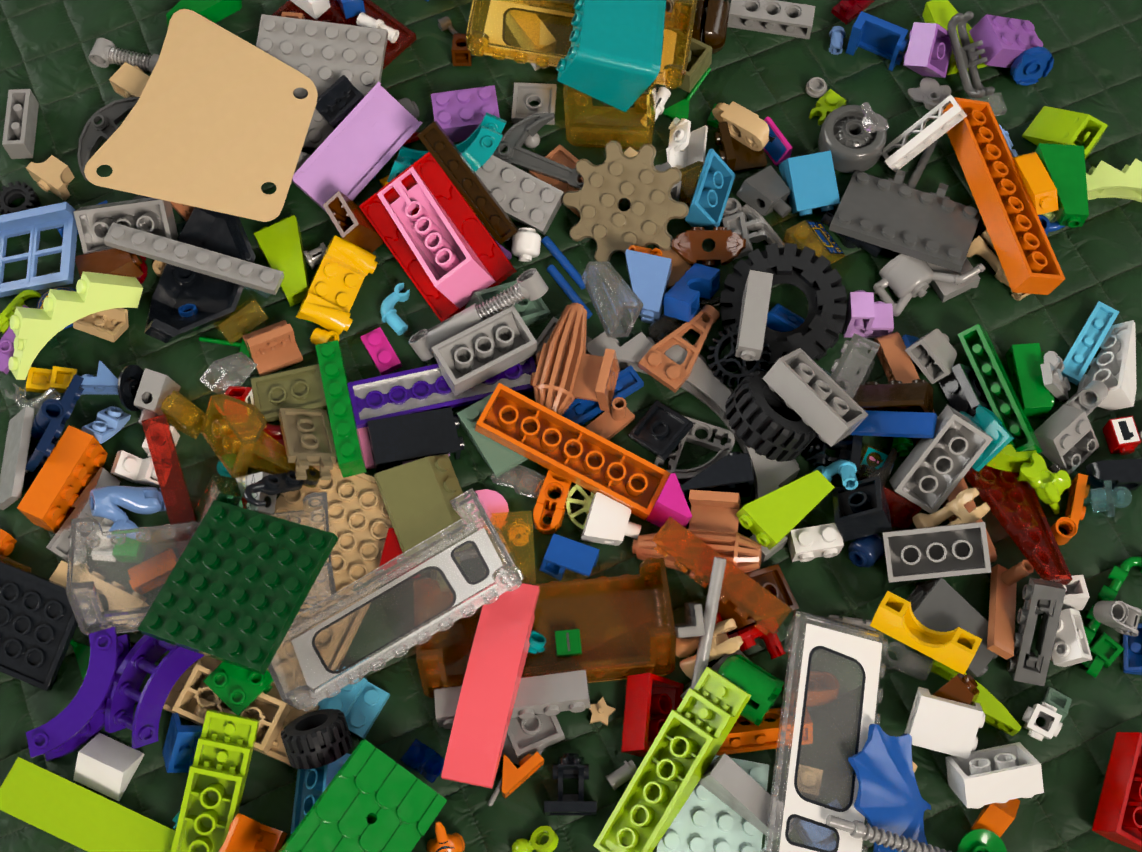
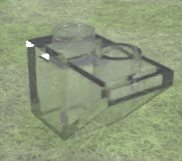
[199,352,257,397]

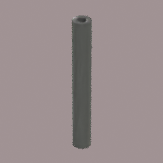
[907,140,938,189]

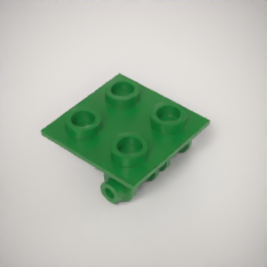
[203,662,276,715]

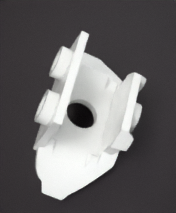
[666,117,708,176]

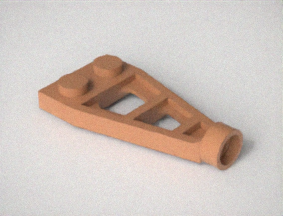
[638,305,720,393]

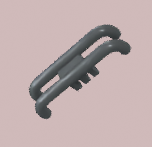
[948,11,995,98]

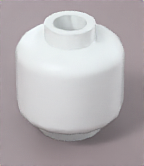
[511,228,541,262]

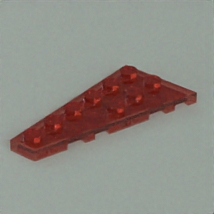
[965,465,1073,585]

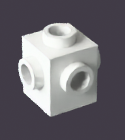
[1022,702,1063,741]

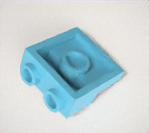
[317,667,390,739]

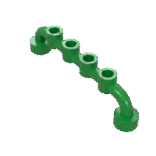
[1081,556,1142,678]

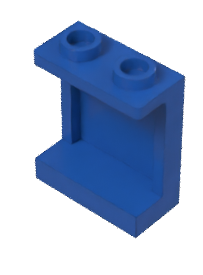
[846,11,909,71]

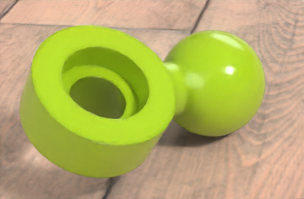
[512,826,559,852]

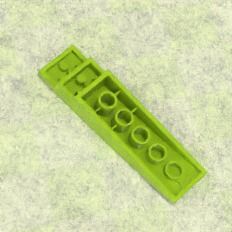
[593,667,752,852]
[171,709,260,852]
[0,757,176,852]

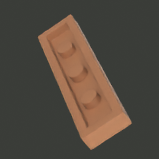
[585,397,635,440]
[987,560,1034,660]

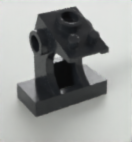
[805,434,863,477]
[544,753,597,816]

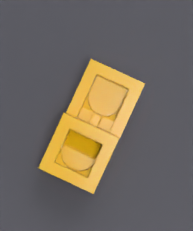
[26,366,77,393]

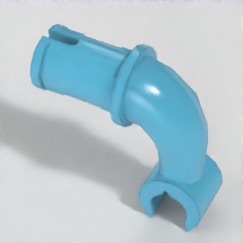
[380,283,410,336]
[813,459,858,490]

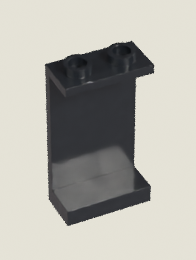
[367,407,464,473]

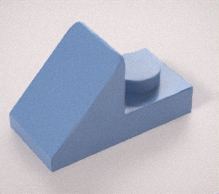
[73,361,118,395]

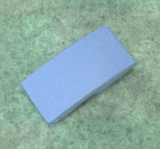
[81,406,131,444]

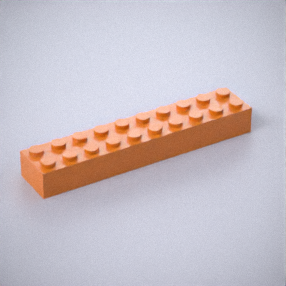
[943,97,1065,295]

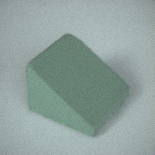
[1040,687,1072,723]

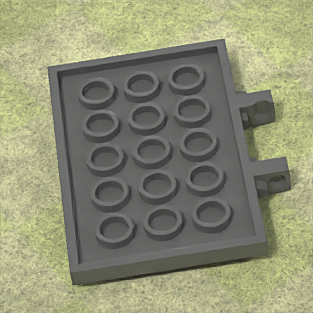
[829,169,981,273]

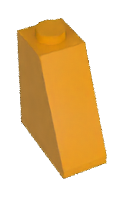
[1013,152,1059,215]

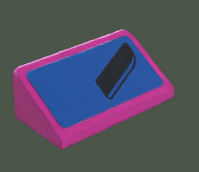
[764,116,792,166]

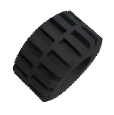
[281,709,353,769]

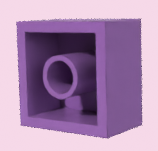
[904,22,952,78]

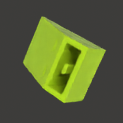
[1022,106,1108,160]

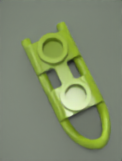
[0,290,42,334]

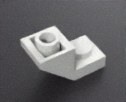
[110,450,172,488]

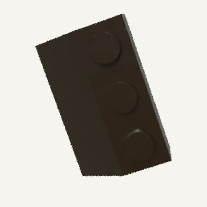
[853,379,933,413]

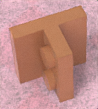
[242,320,303,377]

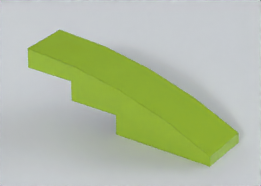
[928,659,1021,736]

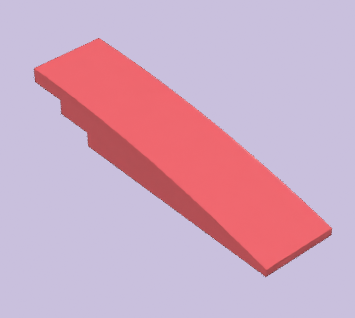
[441,581,540,789]

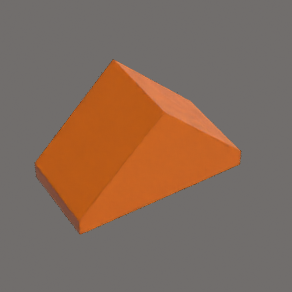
[971,798,1020,837]

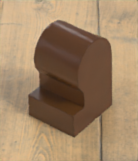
[451,33,472,66]

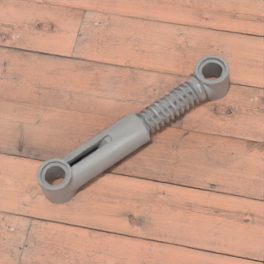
[88,38,160,74]
[408,268,549,361]

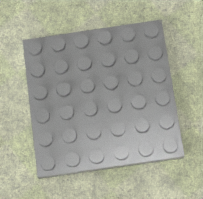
[256,14,388,150]

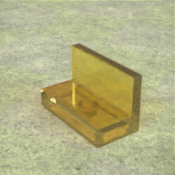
[213,299,268,345]

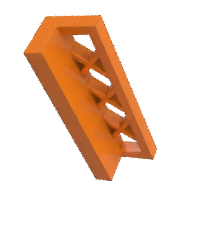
[716,707,812,756]

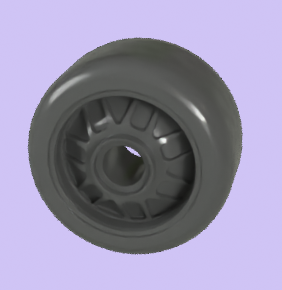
[818,105,887,174]

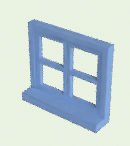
[0,202,78,297]

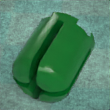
[717,654,785,726]

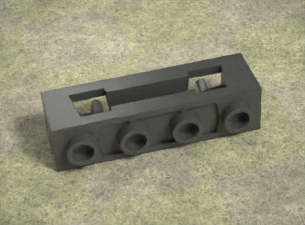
[1007,577,1066,686]

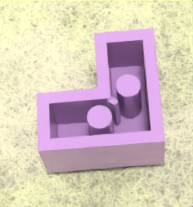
[843,290,894,338]

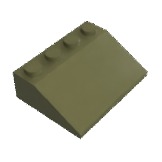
[374,454,478,562]

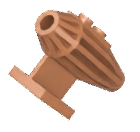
[530,303,620,416]
[632,490,762,580]

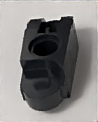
[1085,459,1142,492]

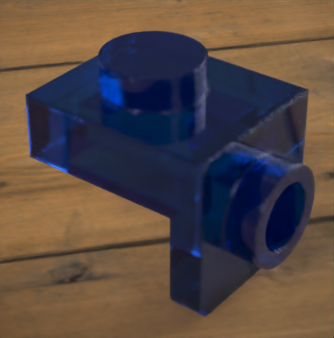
[400,739,445,783]

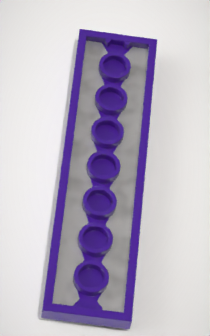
[347,356,536,429]

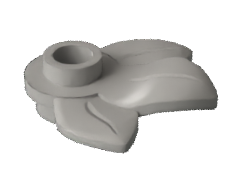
[908,77,951,111]

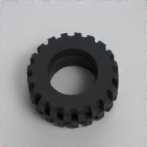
[725,371,817,462]

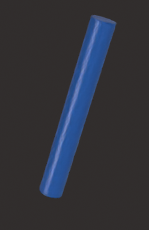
[541,236,588,289]
[547,264,593,319]

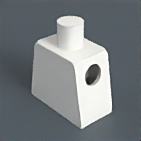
[580,492,641,546]

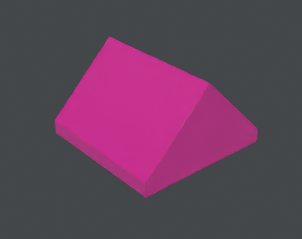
[646,473,692,531]

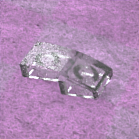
[490,465,546,498]

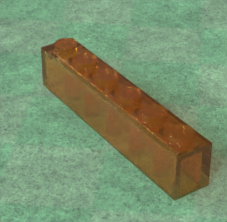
[652,517,792,636]

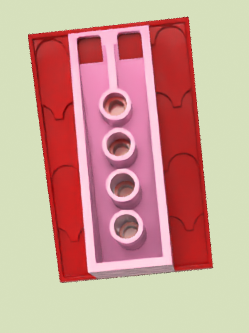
[359,152,517,322]

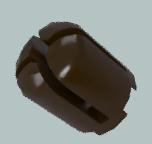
[685,0,730,54]

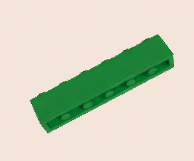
[957,324,1043,454]
[315,340,367,478]

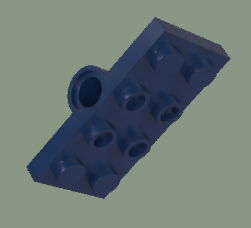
[25,374,84,473]

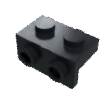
[315,75,364,129]

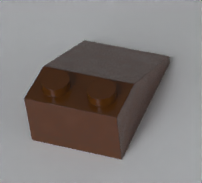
[717,564,799,635]

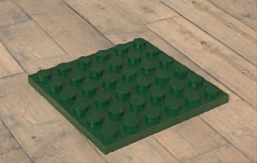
[137,500,338,675]

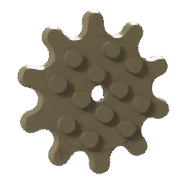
[562,141,689,265]

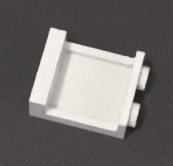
[904,687,985,760]

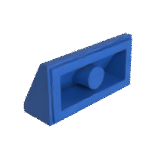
[766,304,805,332]
[1123,623,1142,675]

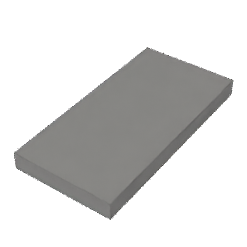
[0,406,35,510]

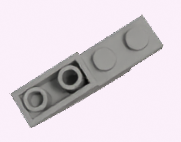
[46,467,121,562]

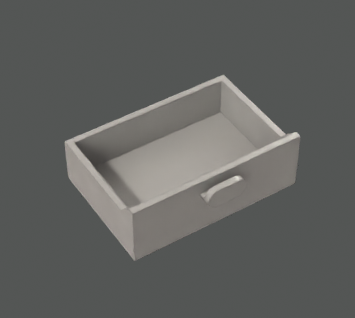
[927,257,981,303]

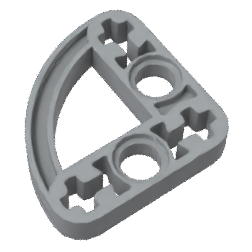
[654,415,735,483]

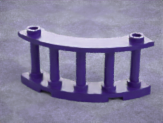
[26,627,131,762]
[105,635,204,749]

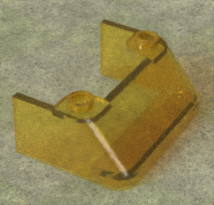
[563,79,656,150]

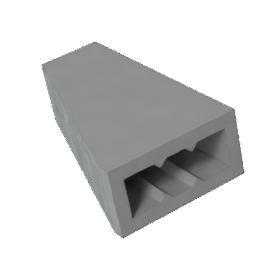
[735,270,773,361]
[698,753,794,841]

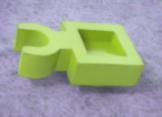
[809,89,847,126]

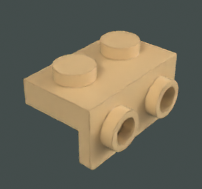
[73,308,129,343]

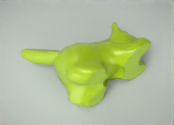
[1017,453,1071,515]

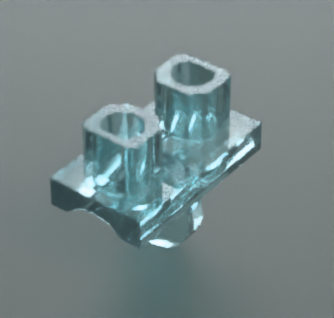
[1090,480,1132,517]

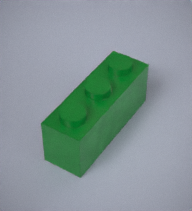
[1006,343,1054,417]

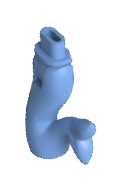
[89,486,177,537]

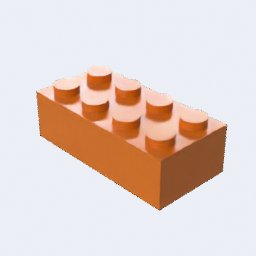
[17,425,108,534]

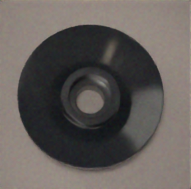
[118,365,144,411]

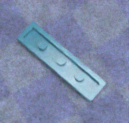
[1061,301,1119,385]

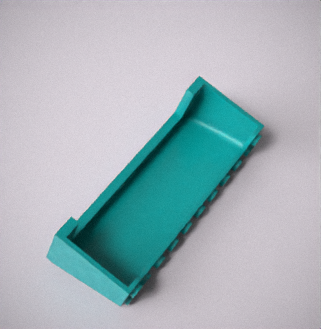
[556,0,666,112]

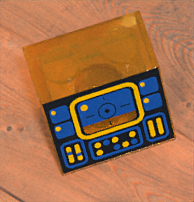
[783,220,845,264]

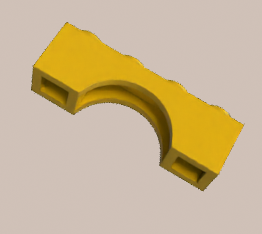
[870,591,982,675]

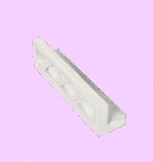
[882,95,967,172]

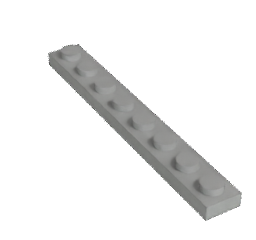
[103,222,284,295]

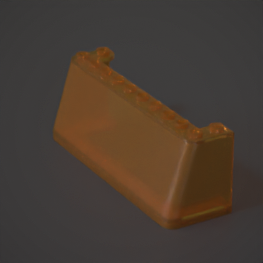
[414,558,676,698]

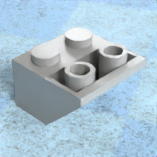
[1034,405,1099,475]

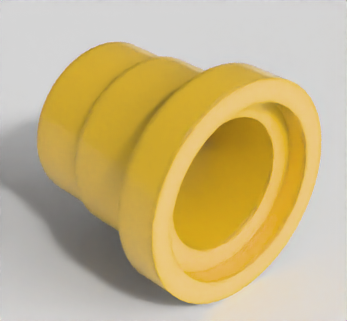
[311,327,339,345]

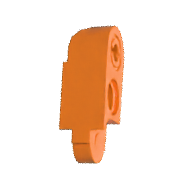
[533,470,572,535]

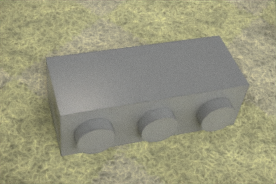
[2,89,39,159]

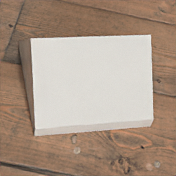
[73,733,145,801]

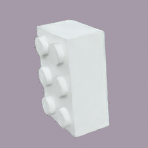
[945,742,1044,809]

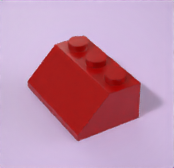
[621,673,683,757]

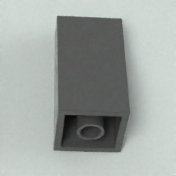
[906,577,998,678]

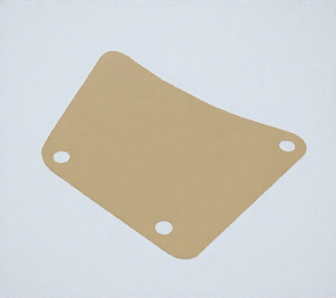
[84,9,318,222]

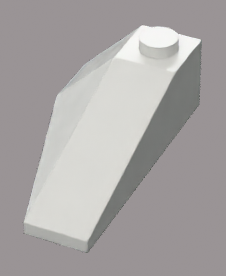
[1077,320,1136,411]

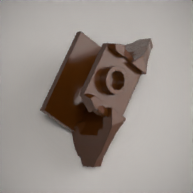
[672,227,746,267]

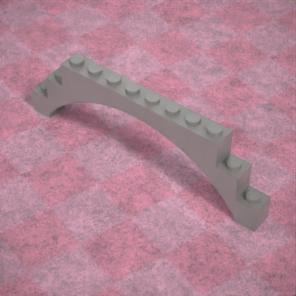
[586,331,800,563]

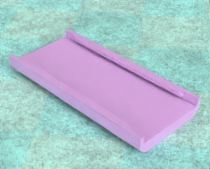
[292,82,422,214]

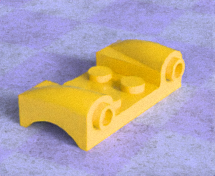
[296,235,378,335]

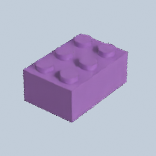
[969,14,1043,68]
[431,85,502,142]

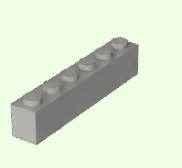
[434,670,591,729]

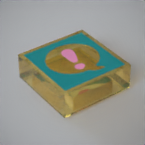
[860,446,890,477]

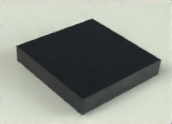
[628,400,694,461]

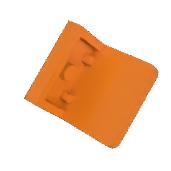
[218,813,287,852]

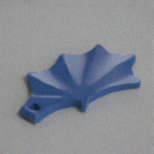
[848,724,931,852]

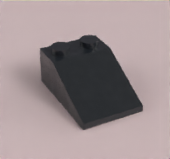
[681,451,754,505]

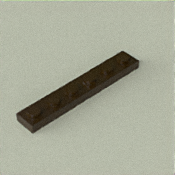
[417,121,519,245]

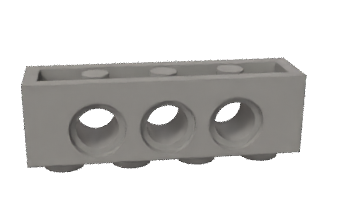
[727,0,815,39]

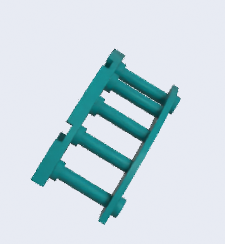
[387,113,507,182]

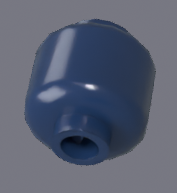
[848,534,885,568]

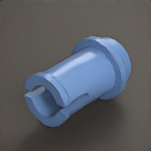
[829,26,846,55]

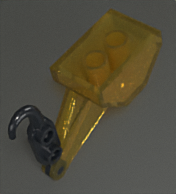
[200,394,320,506]

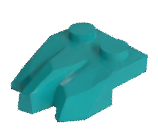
[960,405,1014,472]

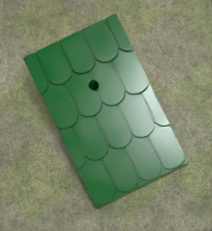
[279,739,447,852]

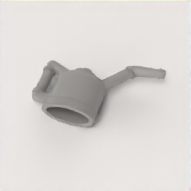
[873,254,985,317]

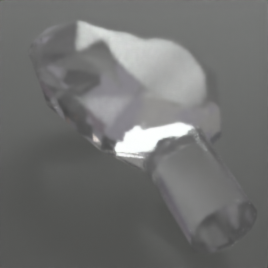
[861,102,889,133]

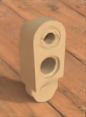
[712,101,769,151]

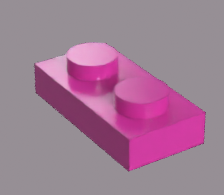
[360,327,402,376]

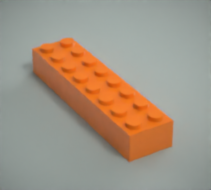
[475,383,670,520]

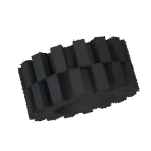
[0,181,41,215]

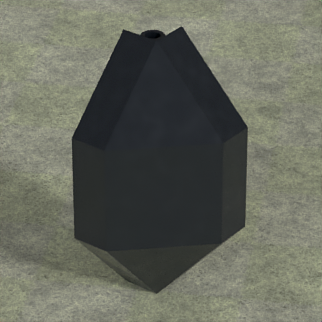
[144,207,256,343]

